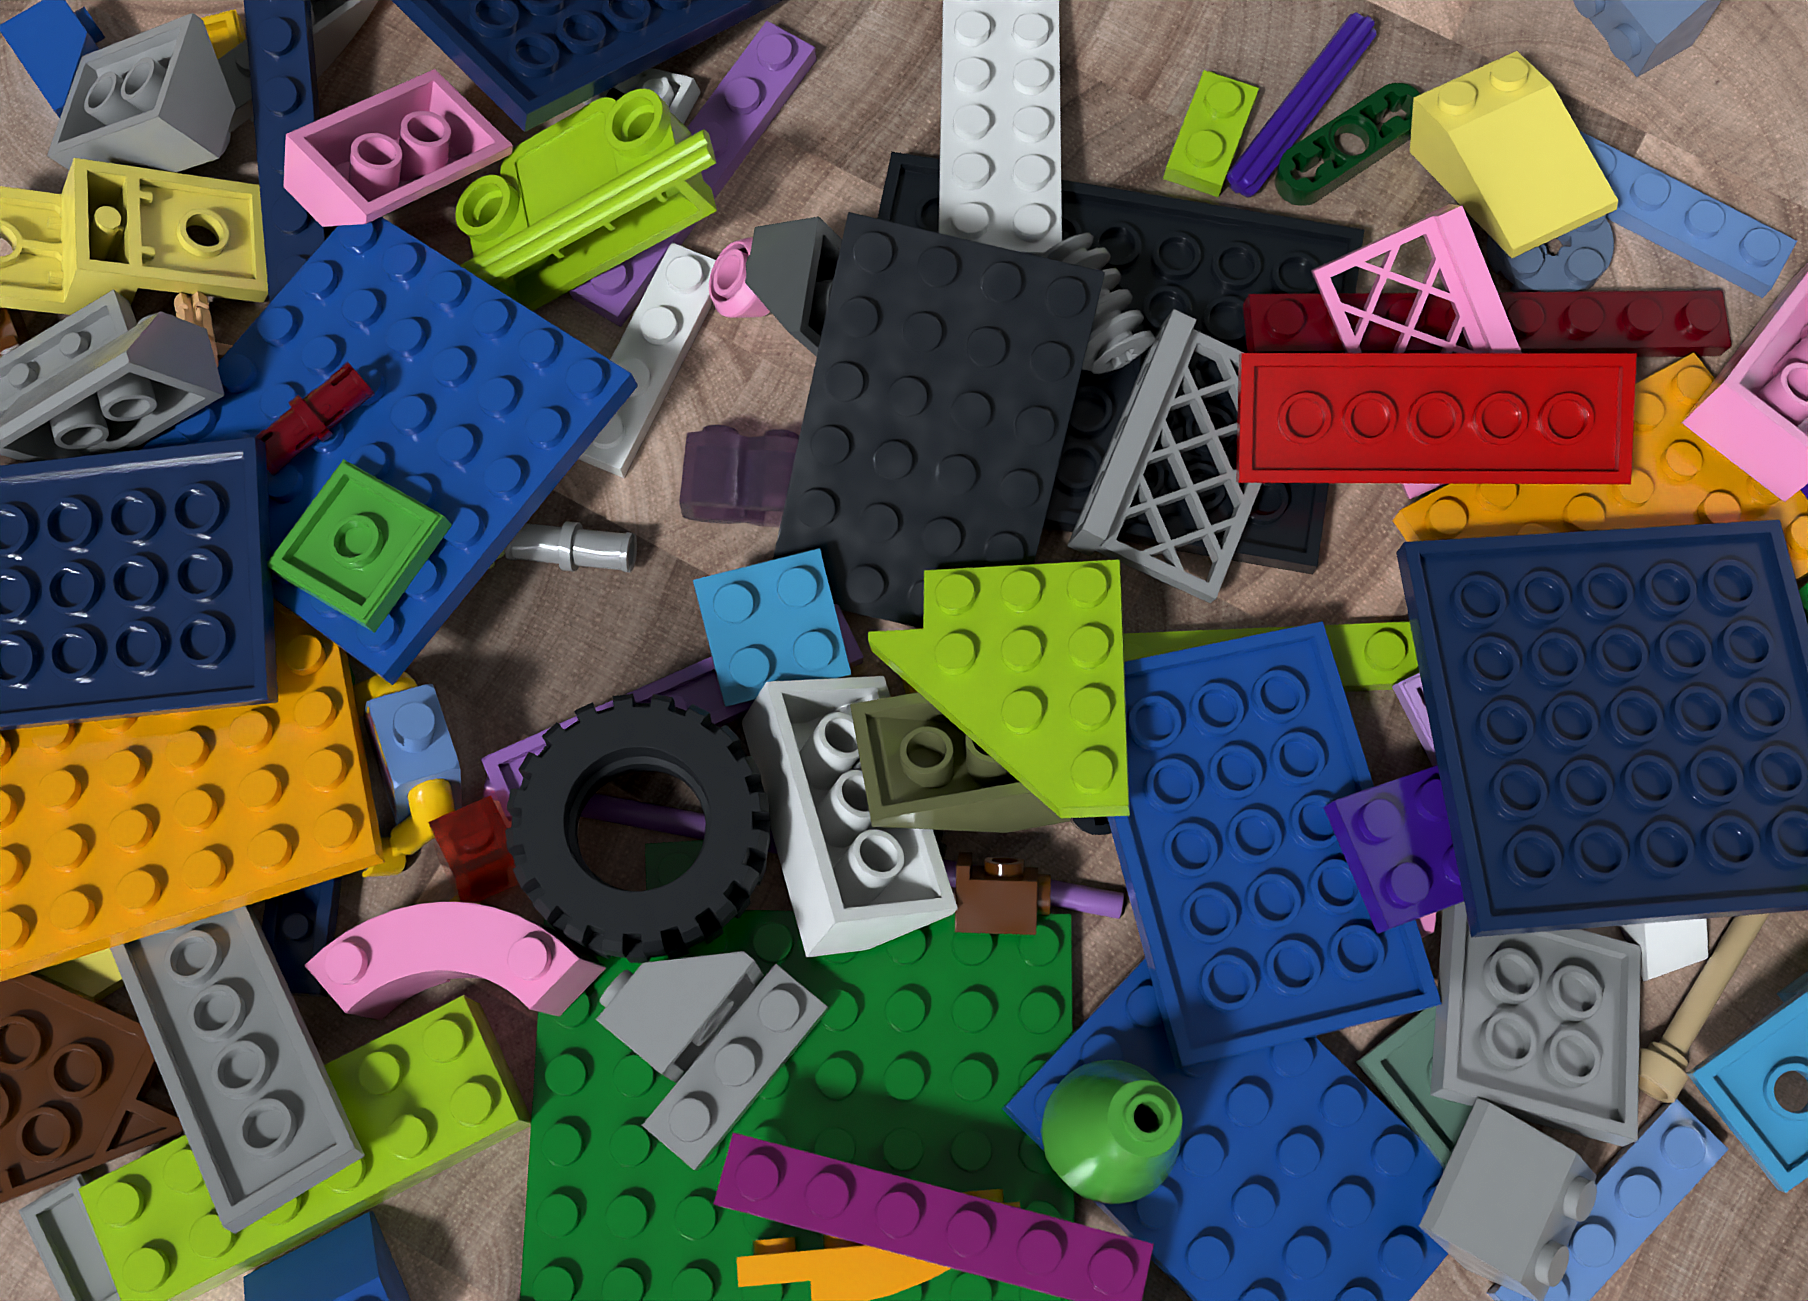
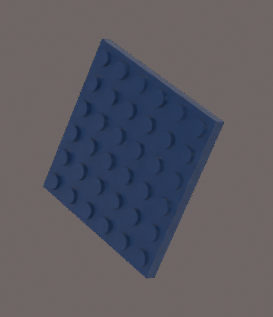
[1396,520,1808,938]

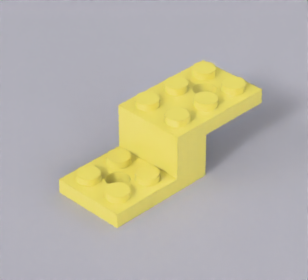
[0,158,268,315]

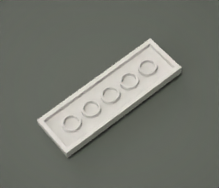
[938,0,1062,257]

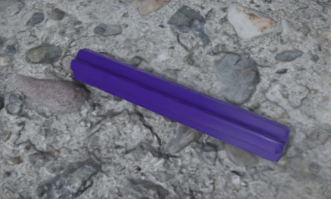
[1227,12,1376,198]

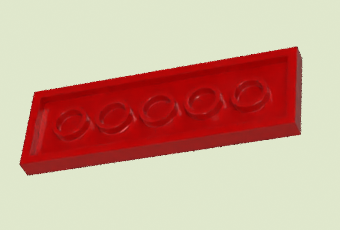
[1236,353,1637,485]

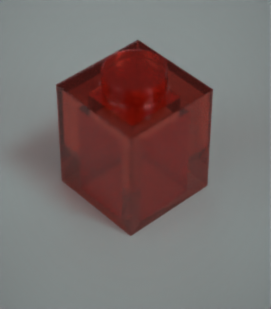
[428,795,519,904]

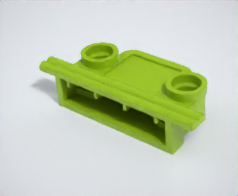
[455,89,717,311]

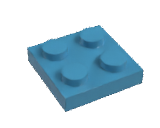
[692,548,851,707]

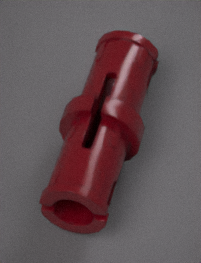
[255,361,375,476]

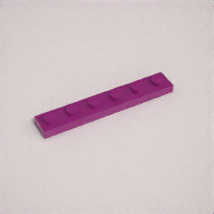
[714,1132,1154,1301]

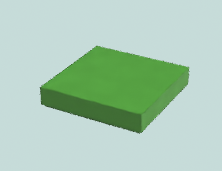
[267,459,452,633]

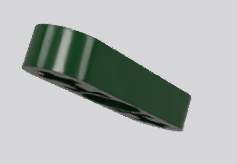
[1274,83,1421,206]

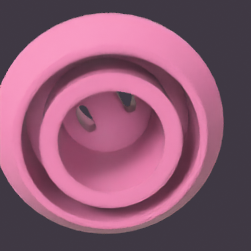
[709,237,770,318]

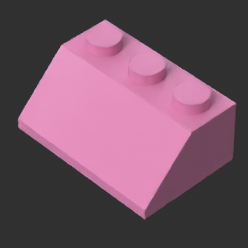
[283,69,513,227]

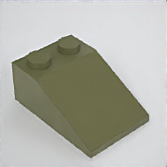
[850,692,1071,833]

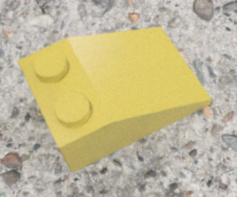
[1410,51,1618,258]

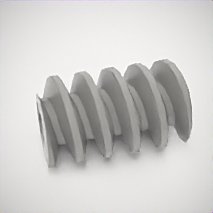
[1041,233,1155,374]

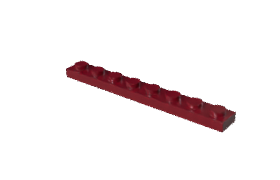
[1243,290,1732,357]

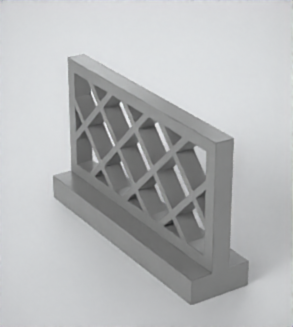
[1067,309,1262,603]

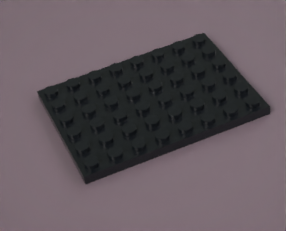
[877,151,1364,575]

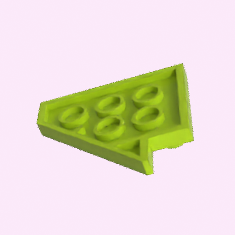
[868,559,1130,818]

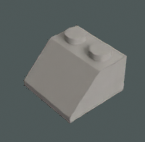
[596,951,765,1083]
[1419,1098,1597,1301]

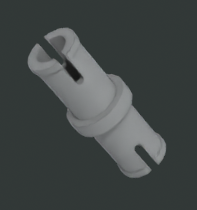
[504,521,637,573]

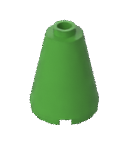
[1040,1060,1182,1204]

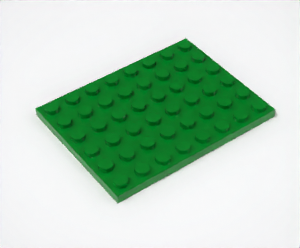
[520,910,1074,1301]

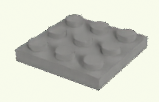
[1430,902,1641,1147]

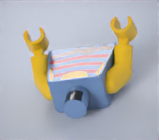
[353,672,462,877]

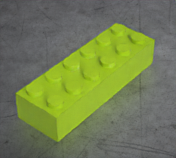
[78,995,531,1301]

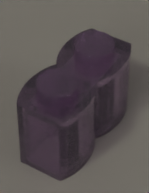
[679,425,799,528]

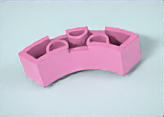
[304,902,606,1020]

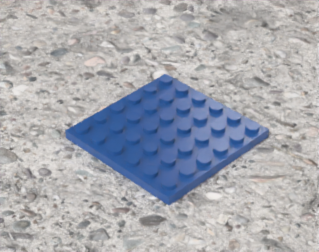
[141,217,638,686]

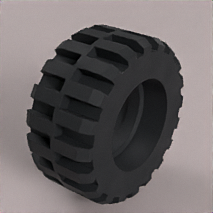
[505,694,771,963]

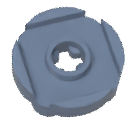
[1487,214,1614,292]

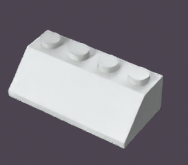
[741,676,958,957]

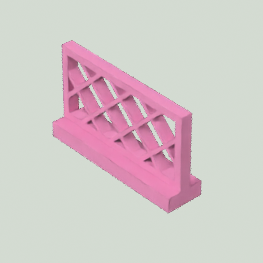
[1311,204,1522,499]

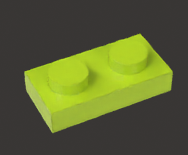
[1163,70,1259,198]

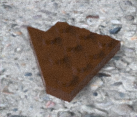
[0,971,185,1205]

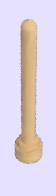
[1638,913,1770,1103]

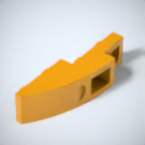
[737,1189,1020,1301]

